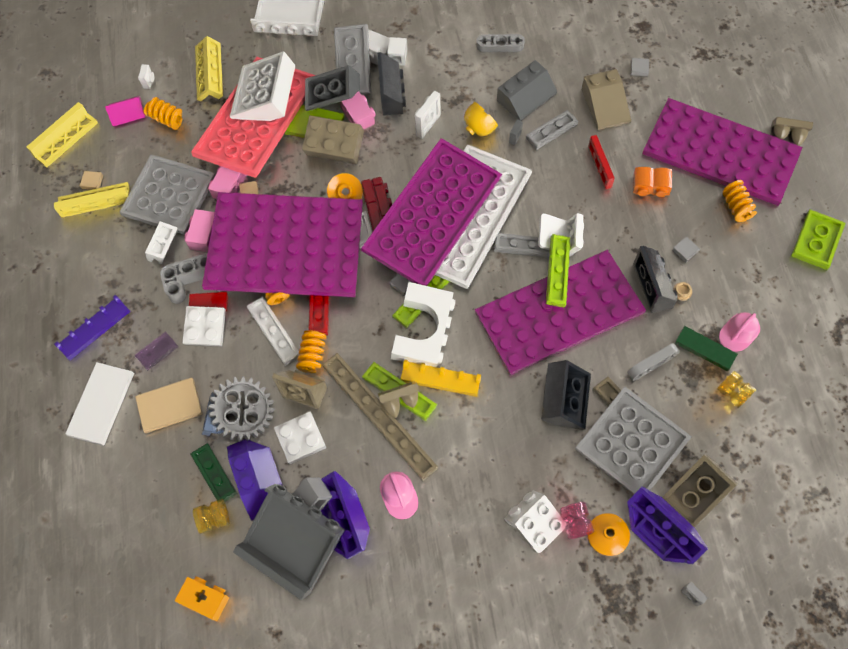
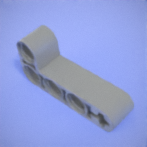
[160,253,208,304]

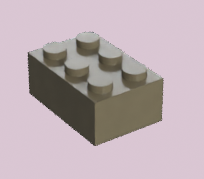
[302,115,364,164]

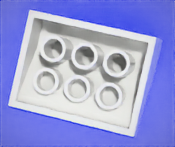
[230,51,295,121]

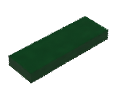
[675,326,738,372]
[190,443,238,505]

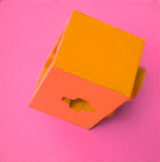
[175,576,230,622]

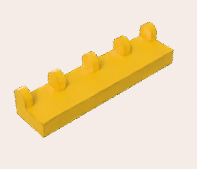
[400,359,481,397]

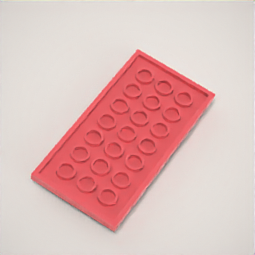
[191,57,315,178]

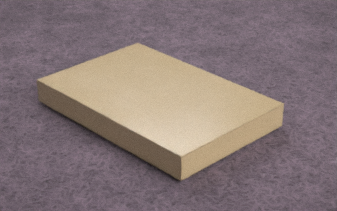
[135,378,203,434]

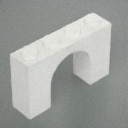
[391,282,456,367]

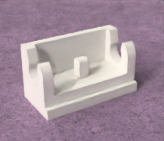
[145,221,178,265]

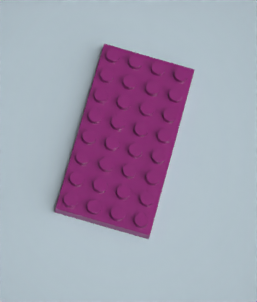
[642,98,803,206]
[361,138,502,286]
[475,249,646,376]

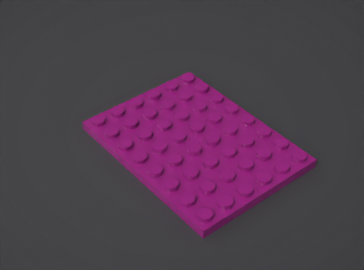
[202,192,363,297]

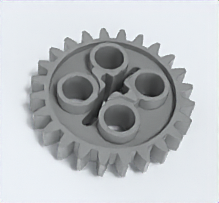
[208,377,274,442]

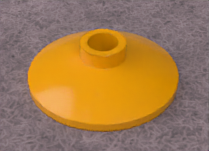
[327,173,363,199]
[587,513,630,556]

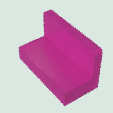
[105,95,146,126]

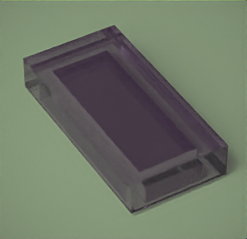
[135,332,178,371]

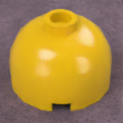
[464,102,498,136]

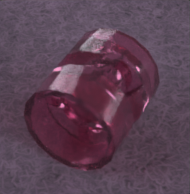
[560,502,595,539]

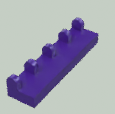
[54,295,130,361]

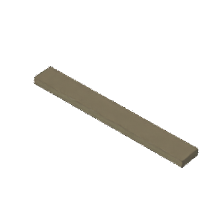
[322,353,438,481]

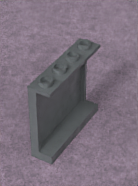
[233,484,344,600]

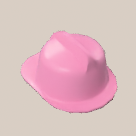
[719,312,760,352]
[380,471,418,519]

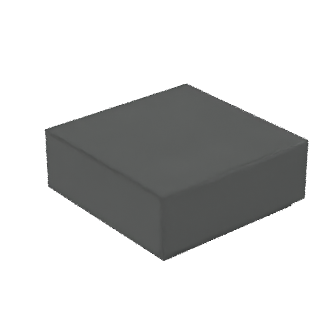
[509,120,523,145]

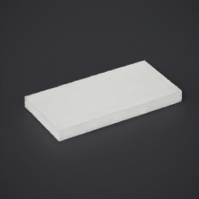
[65,362,134,446]

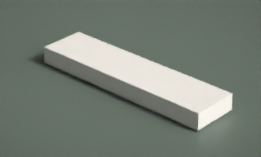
[247,297,300,366]

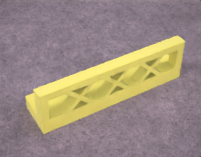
[195,36,223,101]
[26,102,98,167]
[54,182,130,218]

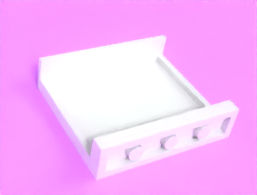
[250,0,324,36]

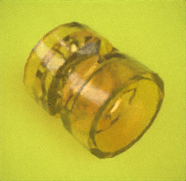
[717,371,756,408]
[193,499,230,534]

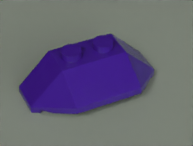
[227,439,283,521]
[321,471,370,559]
[627,487,708,564]

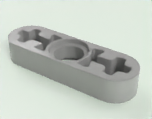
[476,34,525,52]
[627,343,680,381]

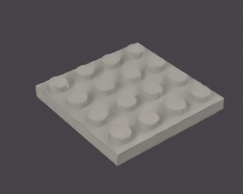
[120,155,215,235]
[575,387,692,495]

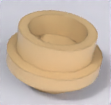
[673,282,692,301]

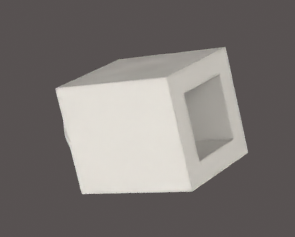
[388,37,407,65]

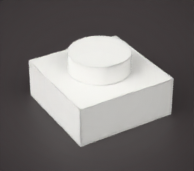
[138,64,154,89]

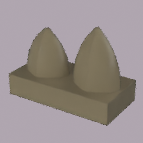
[771,117,813,146]
[377,381,419,418]

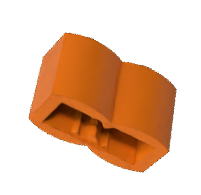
[633,167,672,197]

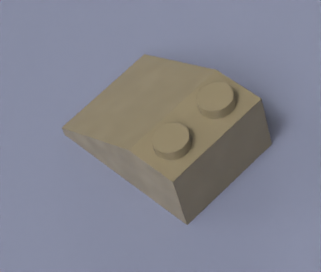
[581,69,631,130]
[272,370,327,409]
[662,454,738,527]

